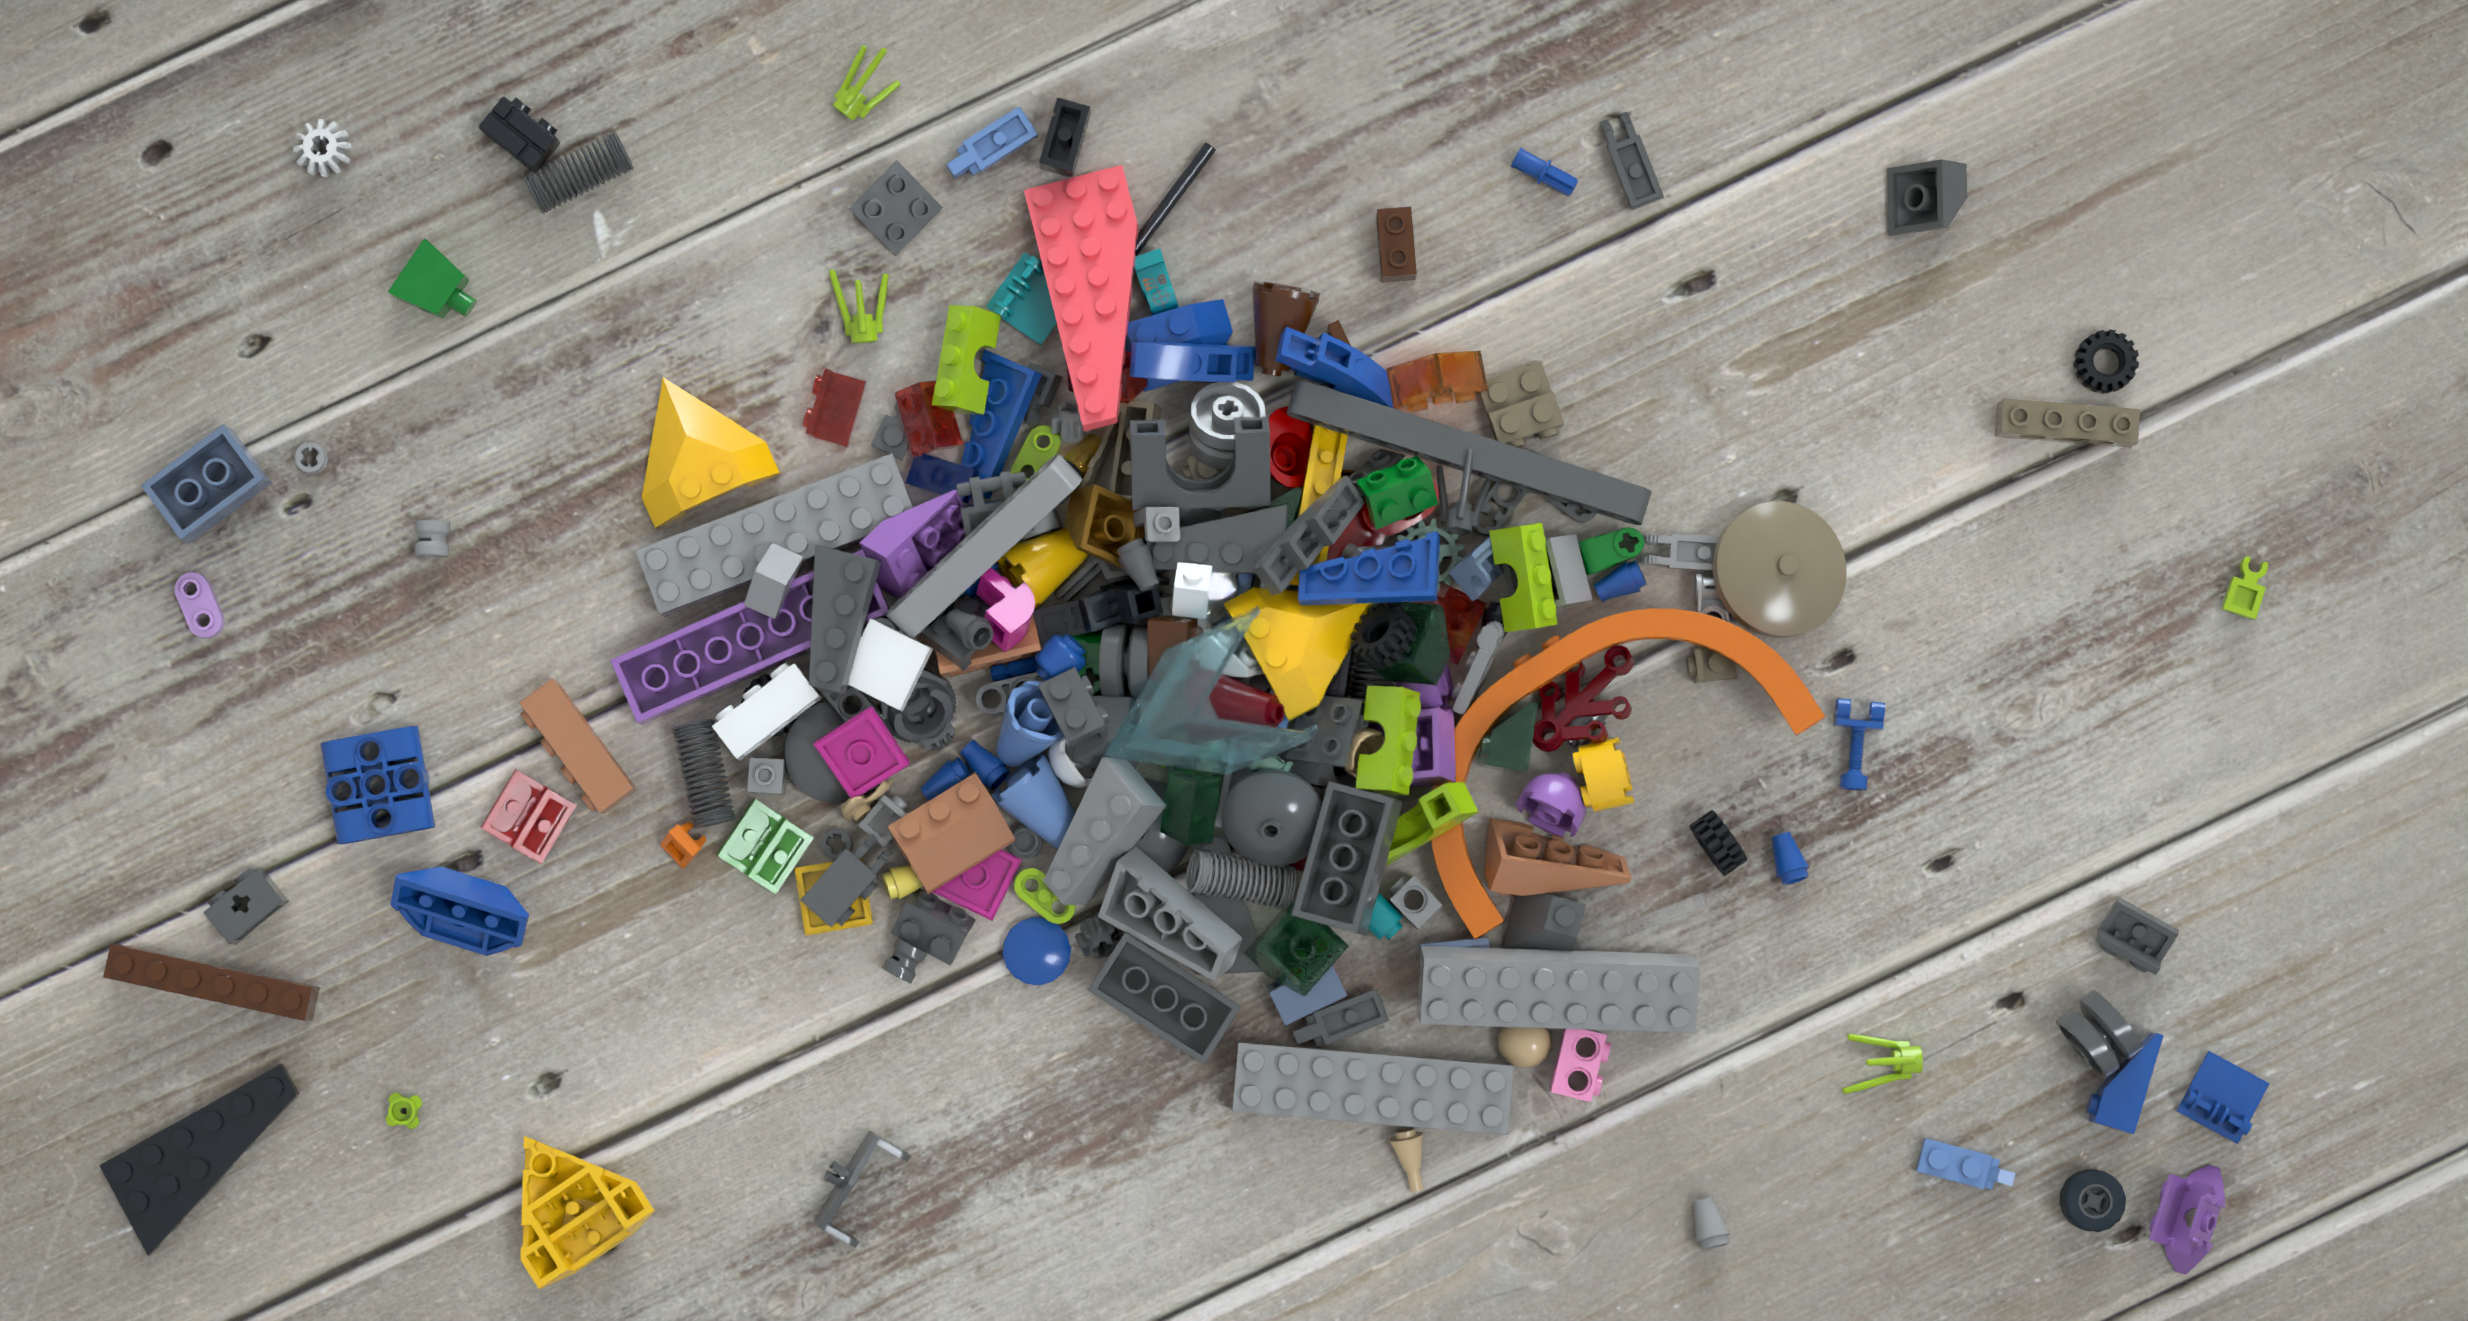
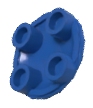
[1003,917,1071,985]

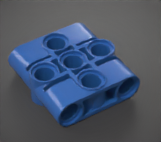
[320,726,435,845]

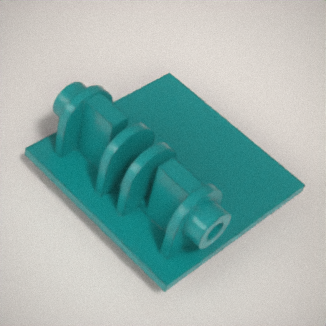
[986,252,1057,346]

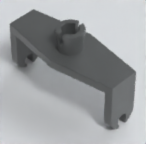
[815,1131,911,1248]

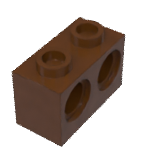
[1376,206,1417,283]

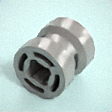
[414,520,450,557]

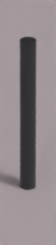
[1135,142,1216,256]

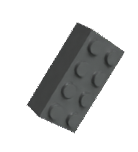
[1292,781,1403,936]
[1088,932,1242,1065]

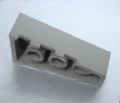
[1043,757,1166,905]
[1098,846,1243,981]

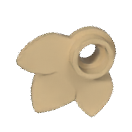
[841,779,893,822]

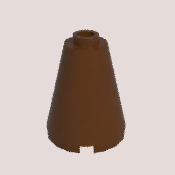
[1252,281,1320,377]

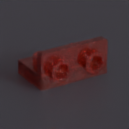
[803,368,867,448]
[895,380,963,457]

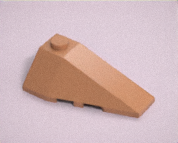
[1484,818,1632,896]

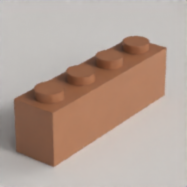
[520,678,637,814]

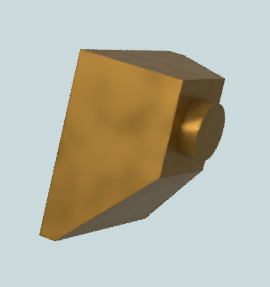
[1065,484,1145,570]

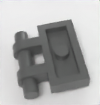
[956,471,1035,537]

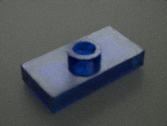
[905,451,979,504]

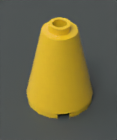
[997,527,1090,608]

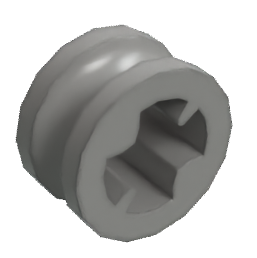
[294,442,328,474]

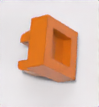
[660,822,706,869]

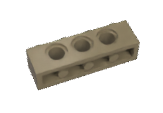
[1995,398,2140,448]

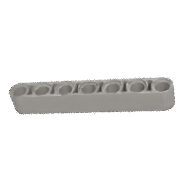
[886,454,1083,639]

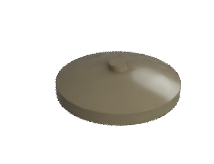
[1713,501,1847,638]

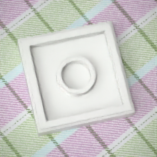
[848,619,933,711]

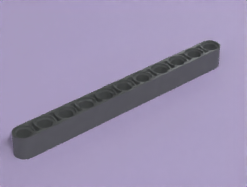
[1286,380,1652,525]

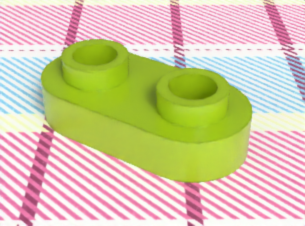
[1011,425,1061,487]
[1014,868,1076,924]

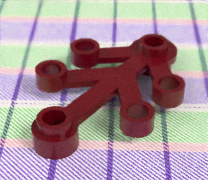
[1531,645,1634,752]

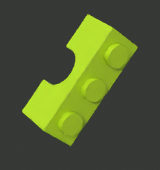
[932,305,1001,415]
[1489,523,1558,632]
[1355,686,1421,795]

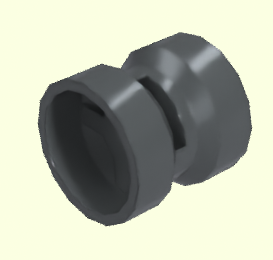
[881,938,927,984]

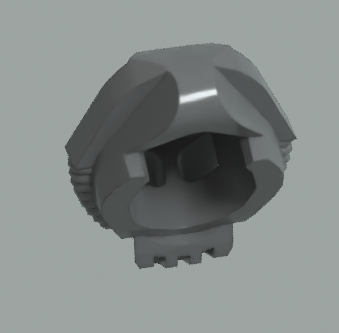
[880,668,956,751]

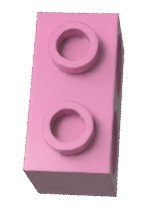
[1549,1029,1611,1102]

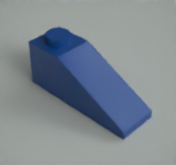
[2086,1033,2164,1134]

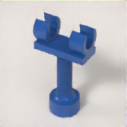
[1834,698,1885,791]

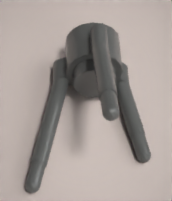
[1436,448,1491,535]

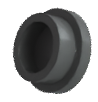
[1009,825,1043,859]

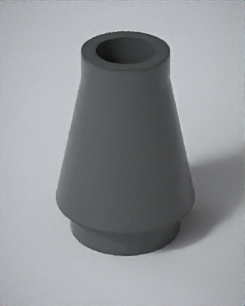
[1117,538,1160,593]
[946,609,993,650]

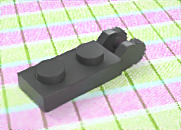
[1599,112,1664,211]

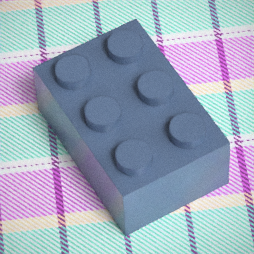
[141,424,272,544]

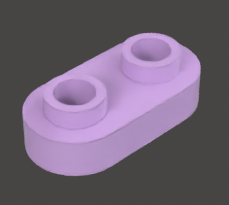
[175,572,225,638]

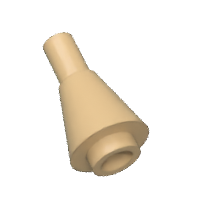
[1389,1127,1424,1192]

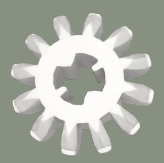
[293,119,353,178]

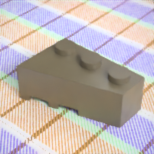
[1076,399,1162,500]

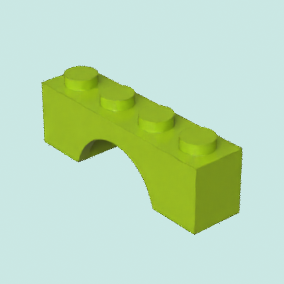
[1385,782,1479,867]

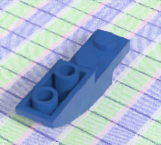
[1275,327,1400,409]
[1130,342,1255,382]

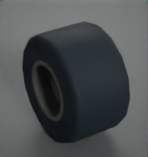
[2060,1169,2126,1232]

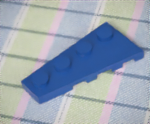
[957,349,1042,500]
[1298,531,1440,606]

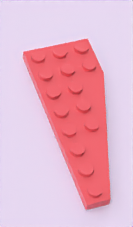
[1024,165,1139,432]

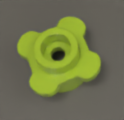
[385,1093,423,1129]

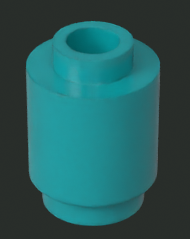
[1368,894,1403,941]

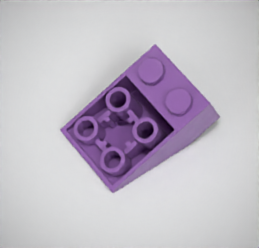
[860,490,966,599]
[1367,708,1456,787]

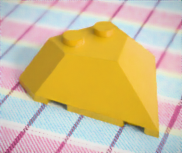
[642,377,780,528]
[1223,588,1374,721]
[521,1136,655,1290]

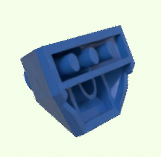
[1121,299,1233,392]
[390,867,529,956]

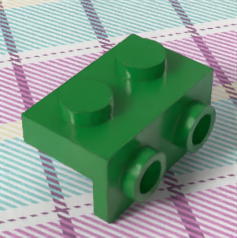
[1356,456,1438,530]

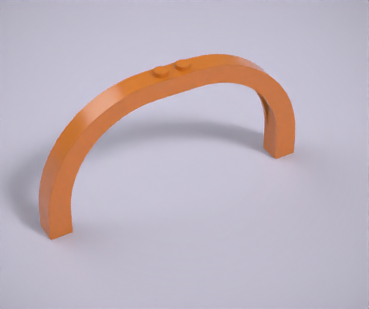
[1431,608,1825,939]

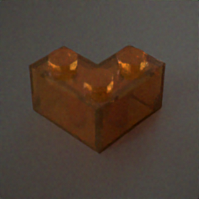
[1386,351,1488,413]

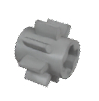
[1051,401,1092,443]

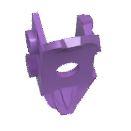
[2149,1164,2226,1275]

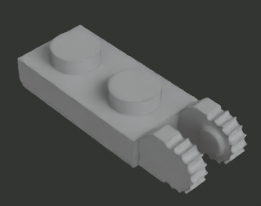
[1641,533,1719,572]
[1451,621,1505,715]

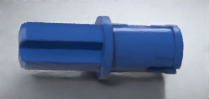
[1510,147,1578,196]

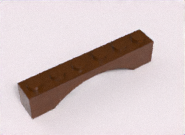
[103,944,320,1021]

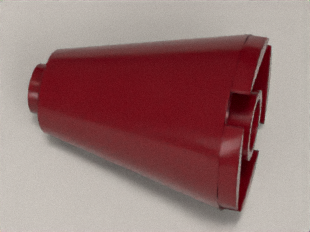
[1184,670,1284,739]

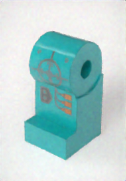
[1134,248,1179,315]

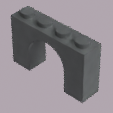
[1130,416,1270,512]

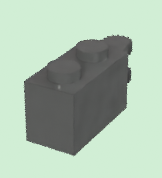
[801,834,894,927]

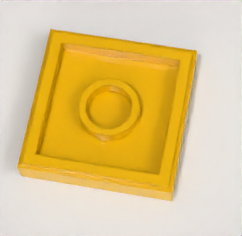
[794,857,874,936]

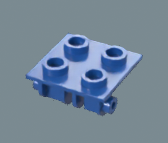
[2177,1051,2270,1144]

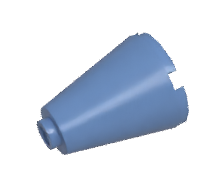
[996,681,1063,767]
[991,753,1075,849]

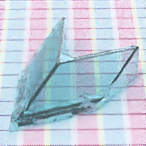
[1104,606,1319,775]

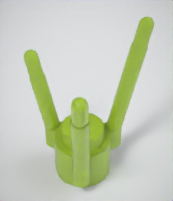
[832,45,900,121]
[829,269,889,344]
[1842,1034,1923,1094]

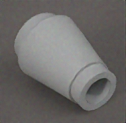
[1693,1197,1730,1250]

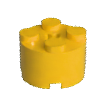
[1573,736,1635,813]

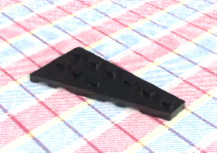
[99,1064,299,1256]

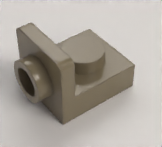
[1686,647,1737,683]

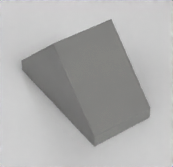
[744,543,804,620]

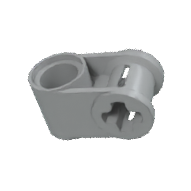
[1694,574,1729,622]

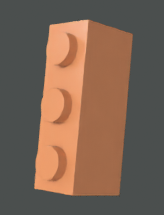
[936,614,1042,678]
[887,773,1016,894]

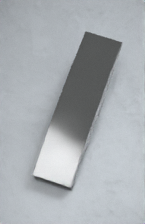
[1253,476,1365,595]

